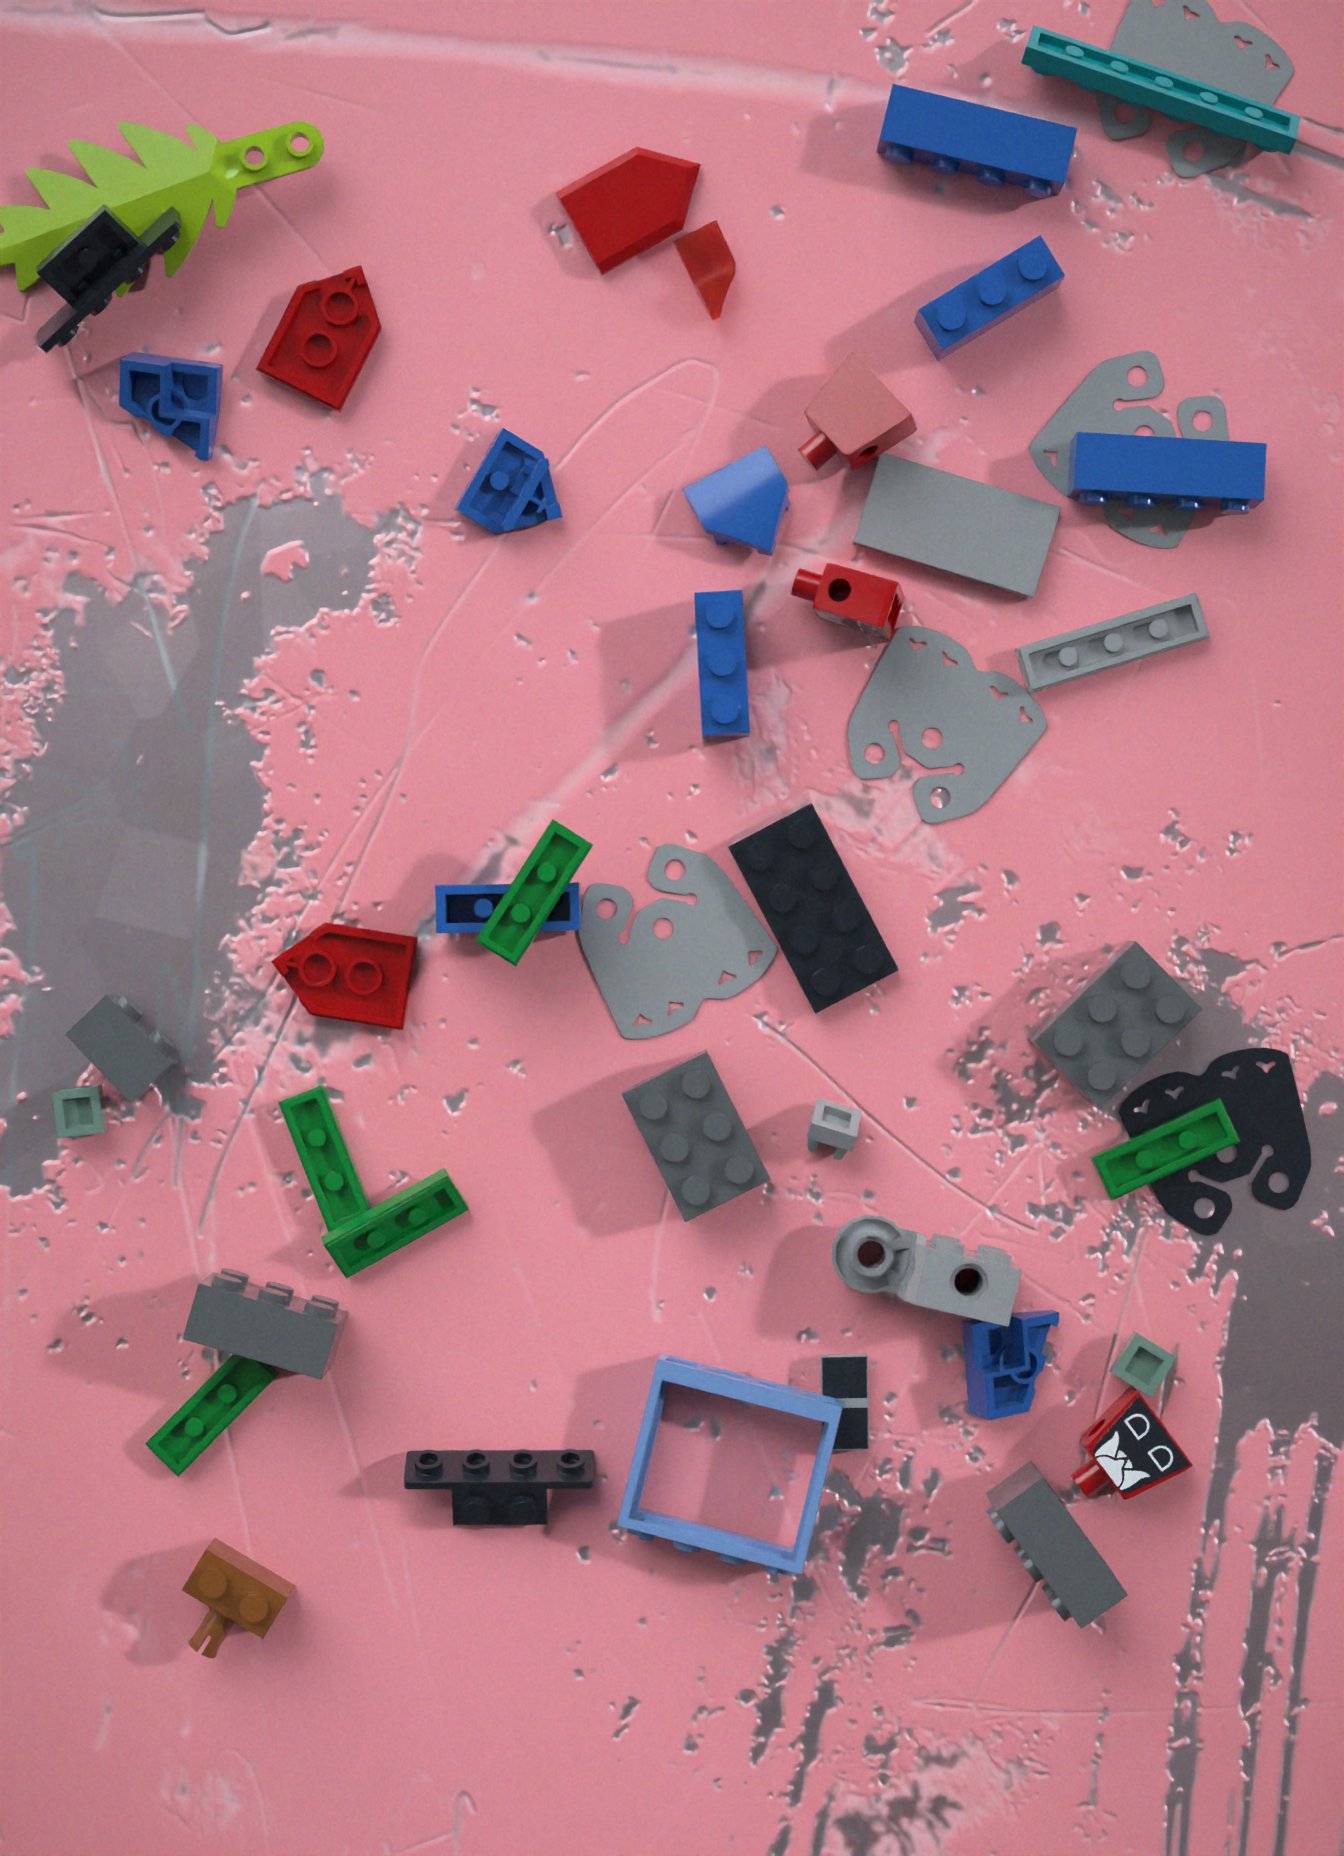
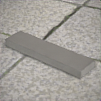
[1015,593,1210,694]

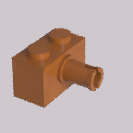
[182,1538,295,1658]

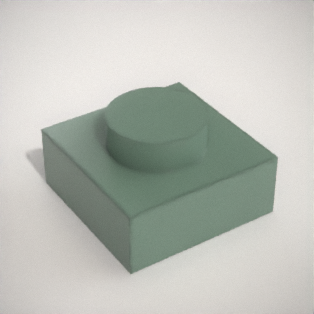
[51,1085,108,1139]
[1109,1331,1177,1398]

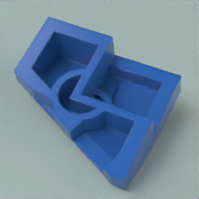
[119,352,223,461]
[962,1310,1059,1420]

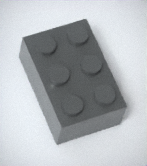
[1027,941,1203,1109]
[622,1050,771,1222]
[182,1268,348,1380]
[986,1461,1128,1629]

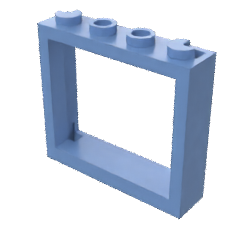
[617,1353,845,1577]

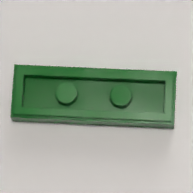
[475,819,594,967]
[278,1085,372,1232]
[1090,1098,1240,1201]
[321,1167,469,1279]
[145,1354,279,1477]

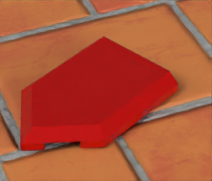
[555,147,701,276]
[256,265,382,413]
[271,922,418,1030]

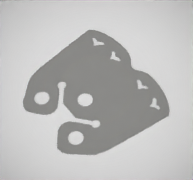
[1096,0,1295,178]
[1029,351,1229,549]
[848,626,1048,823]
[578,843,778,1039]

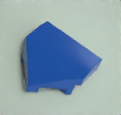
[453,428,563,534]
[683,445,790,556]

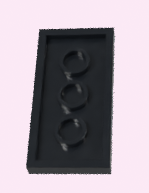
[728,803,899,1014]

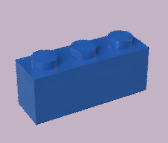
[914,235,1065,361]
[694,590,750,739]
[435,882,582,933]

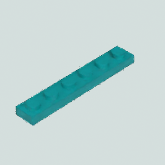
[1021,25,1301,155]

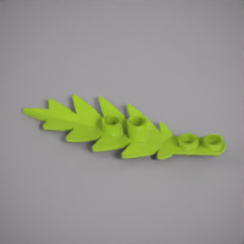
[0,121,324,297]

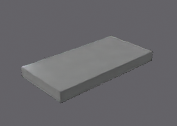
[853,453,1061,599]

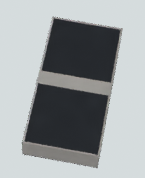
[820,1353,869,1451]

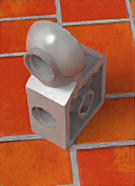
[832,1215,1022,1327]

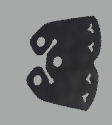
[1118,1048,1311,1236]

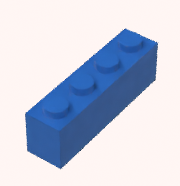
[876,84,1078,198]
[1067,432,1267,515]

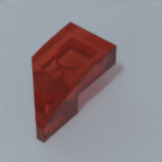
[672,220,736,321]

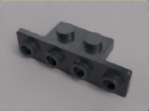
[36,204,182,353]
[404,1449,595,1525]

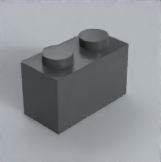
[65,994,180,1103]

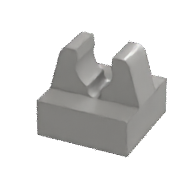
[806,1098,862,1160]

